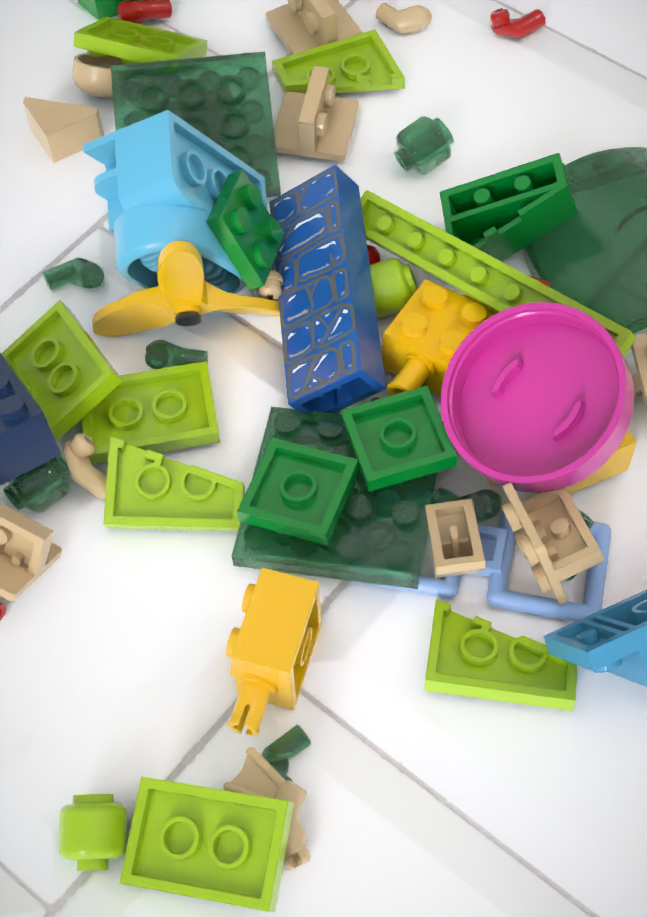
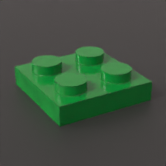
[206,169,284,290]
[340,385,457,492]
[237,437,360,546]

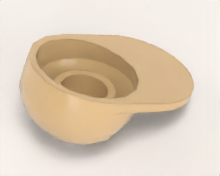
[72,53,145,97]

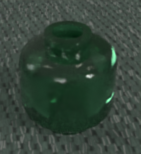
[394,115,454,175]
[3,455,71,514]

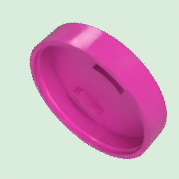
[441,302,634,493]

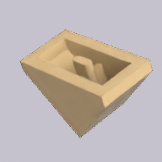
[23,97,105,163]
[425,499,486,578]

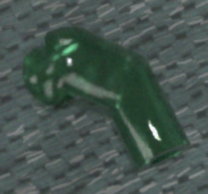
[42,257,104,291]
[144,339,208,369]
[431,487,503,523]
[261,724,311,782]

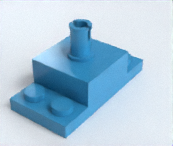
[543,589,647,687]

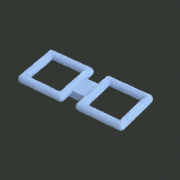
[347,486,611,622]

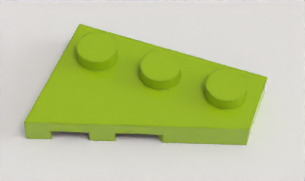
[272,29,405,94]
[103,436,245,532]
[424,599,577,711]

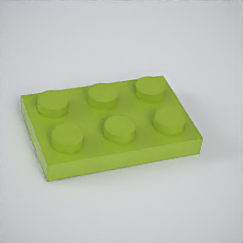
[73,16,208,75]
[1,300,123,441]
[82,361,221,464]
[119,776,294,912]

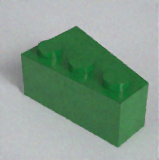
[439,152,578,262]

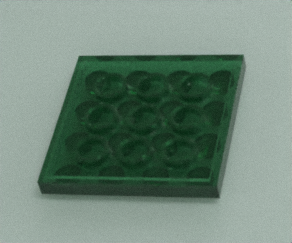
[111,51,281,198]
[231,406,440,589]

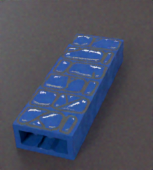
[269,164,387,422]

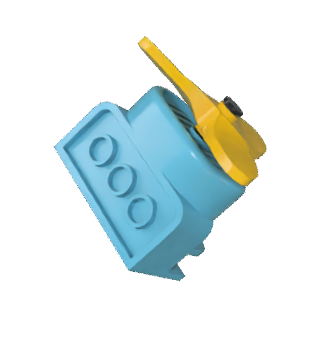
[83,110,280,337]

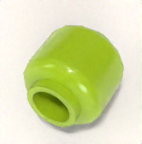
[370,258,418,318]
[59,794,127,871]

